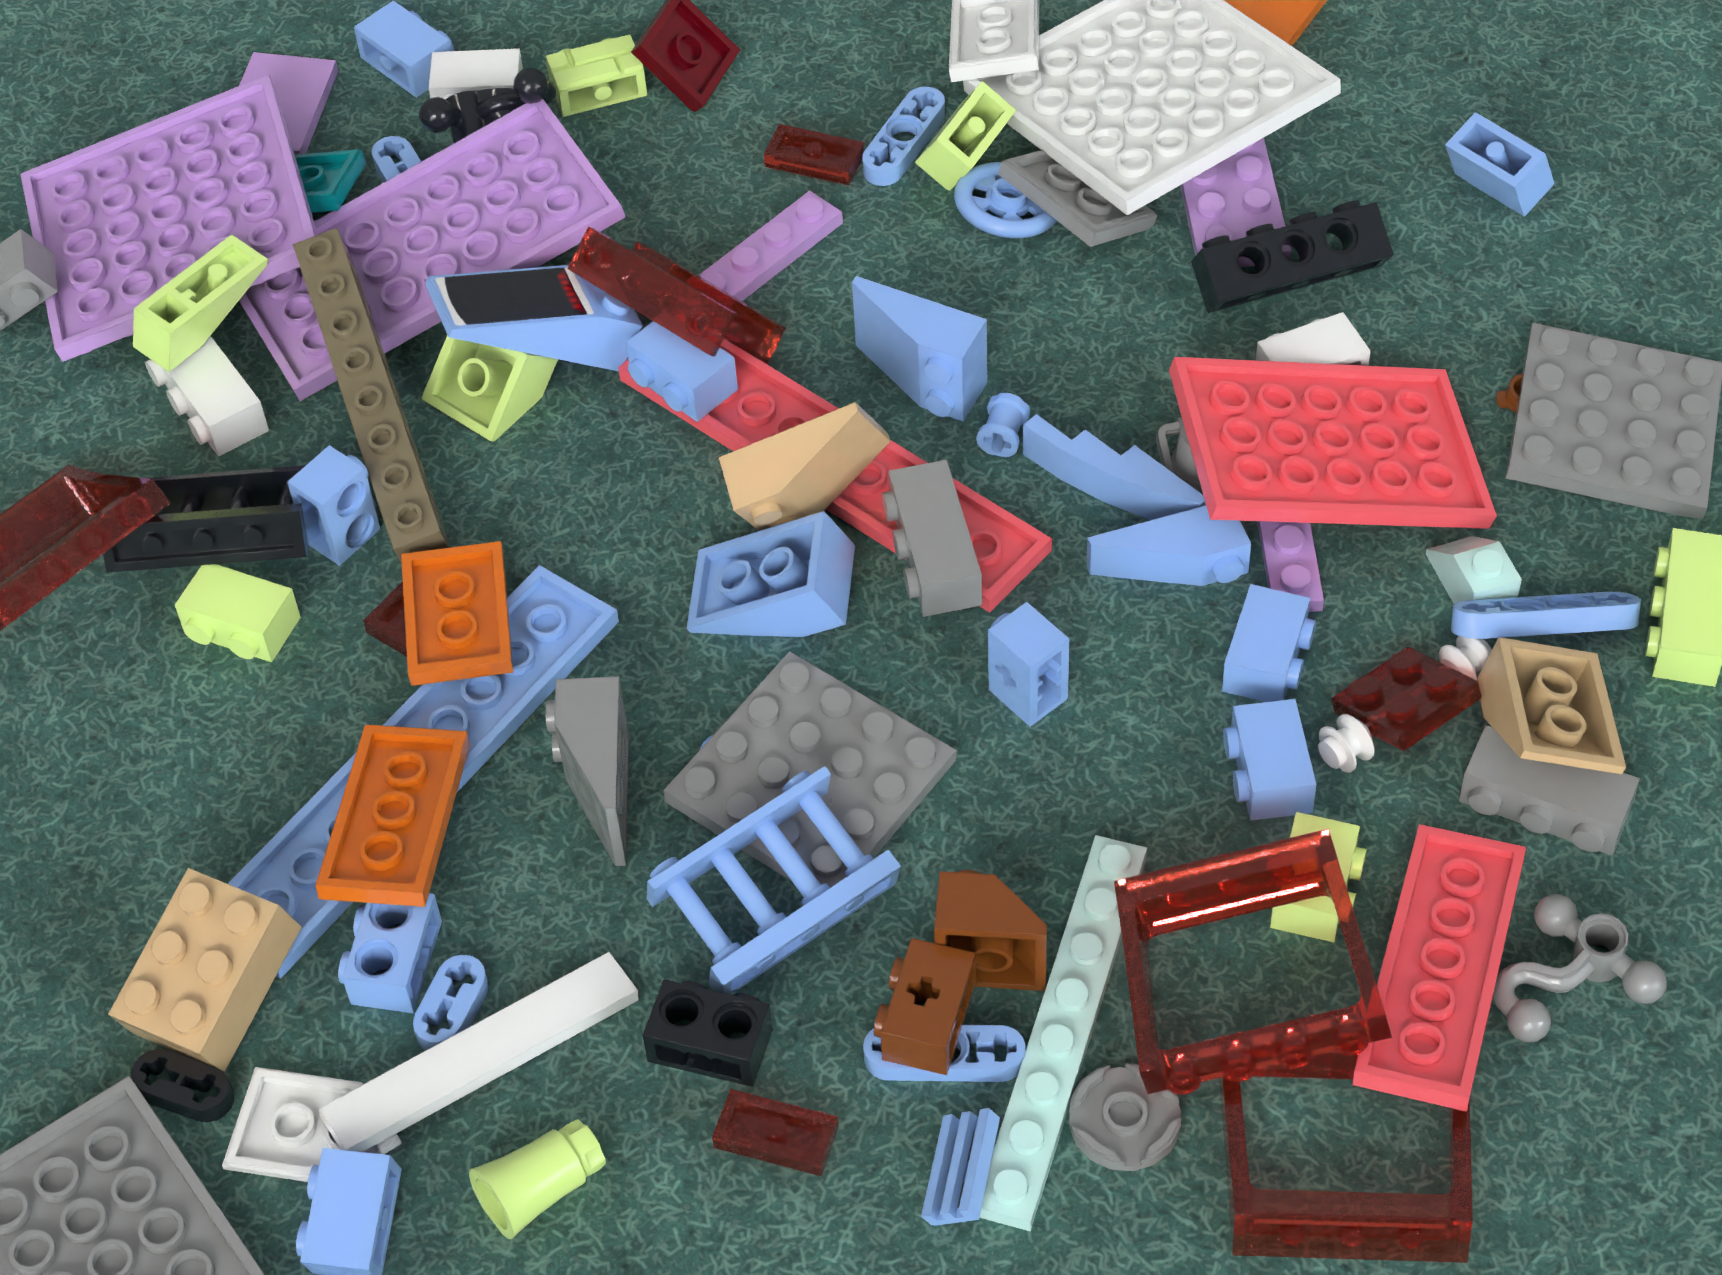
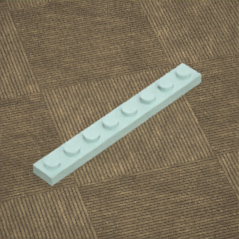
[979,835,1147,1231]

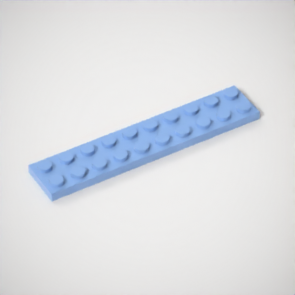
[228,565,619,979]

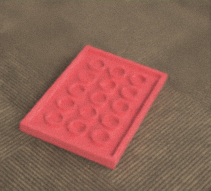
[1169,357,1497,529]

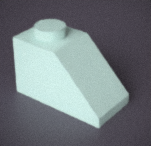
[1426,536,1522,604]

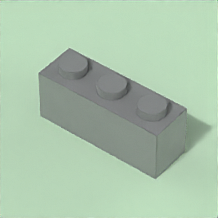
[882,459,982,617]
[1459,725,1640,856]

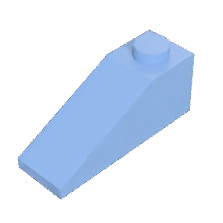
[1087,505,1251,586]

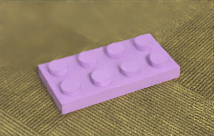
[1180,138,1291,267]

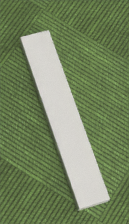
[319,952,638,1152]

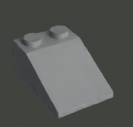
[546,676,629,866]

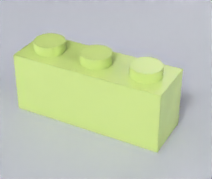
[1645,528,1722,687]

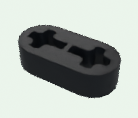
[131,1049,234,1123]

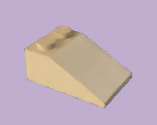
[719,402,891,531]
[1476,637,1626,774]

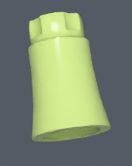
[469,1119,606,1239]

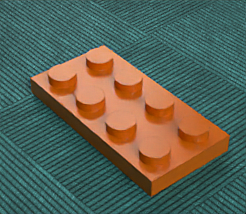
[315,724,470,907]

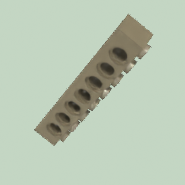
[293,228,451,564]

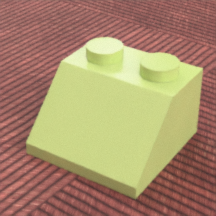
[421,335,558,441]

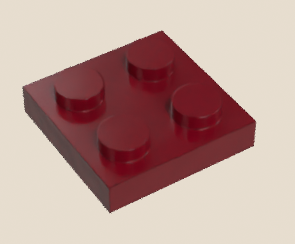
[631,0,740,112]

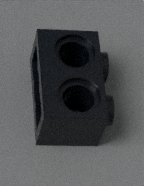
[642,979,773,1087]

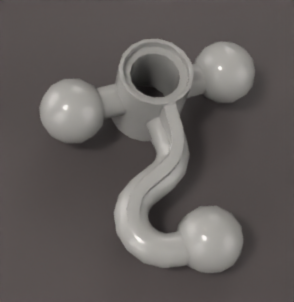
[1493,894,1667,1043]

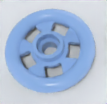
[954,162,1057,238]

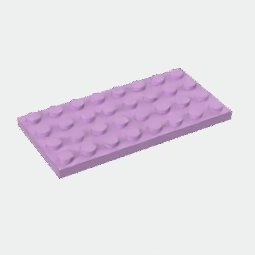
[239,99,625,401]

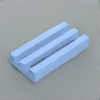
[921,1108,1000,1226]

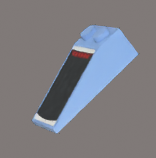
[425,265,643,371]

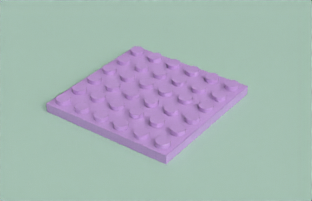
[20,74,317,362]

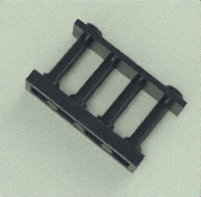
[98,465,309,573]

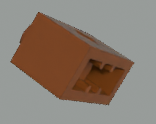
[874,938,976,1076]

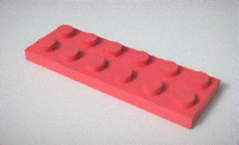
[1352,824,1526,1112]

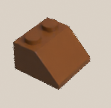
[934,870,1047,991]

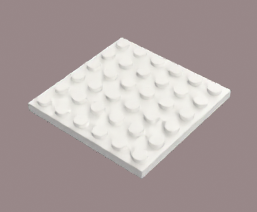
[963,0,1341,215]

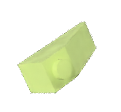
[133,234,268,372]

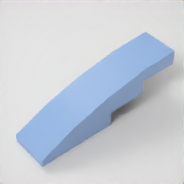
[1023,414,1206,520]

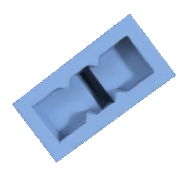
[287,445,380,566]
[338,893,442,1013]

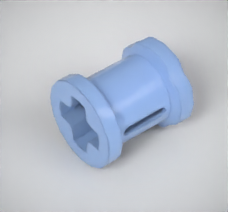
[976,393,1030,457]

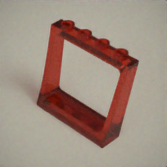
[0,465,171,631]
[1114,829,1392,1095]
[1217,1029,1473,1263]

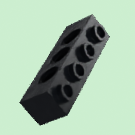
[1191,200,1394,313]

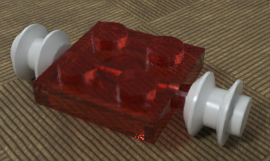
[1318,636,1492,773]

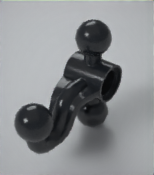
[419,67,558,143]

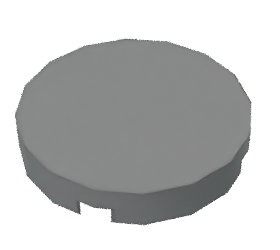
[1069,1063,1181,1171]

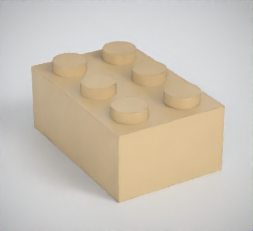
[108,868,302,1073]

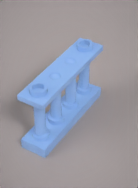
[646,766,901,995]

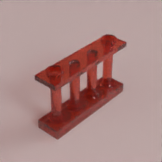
[567,226,786,364]

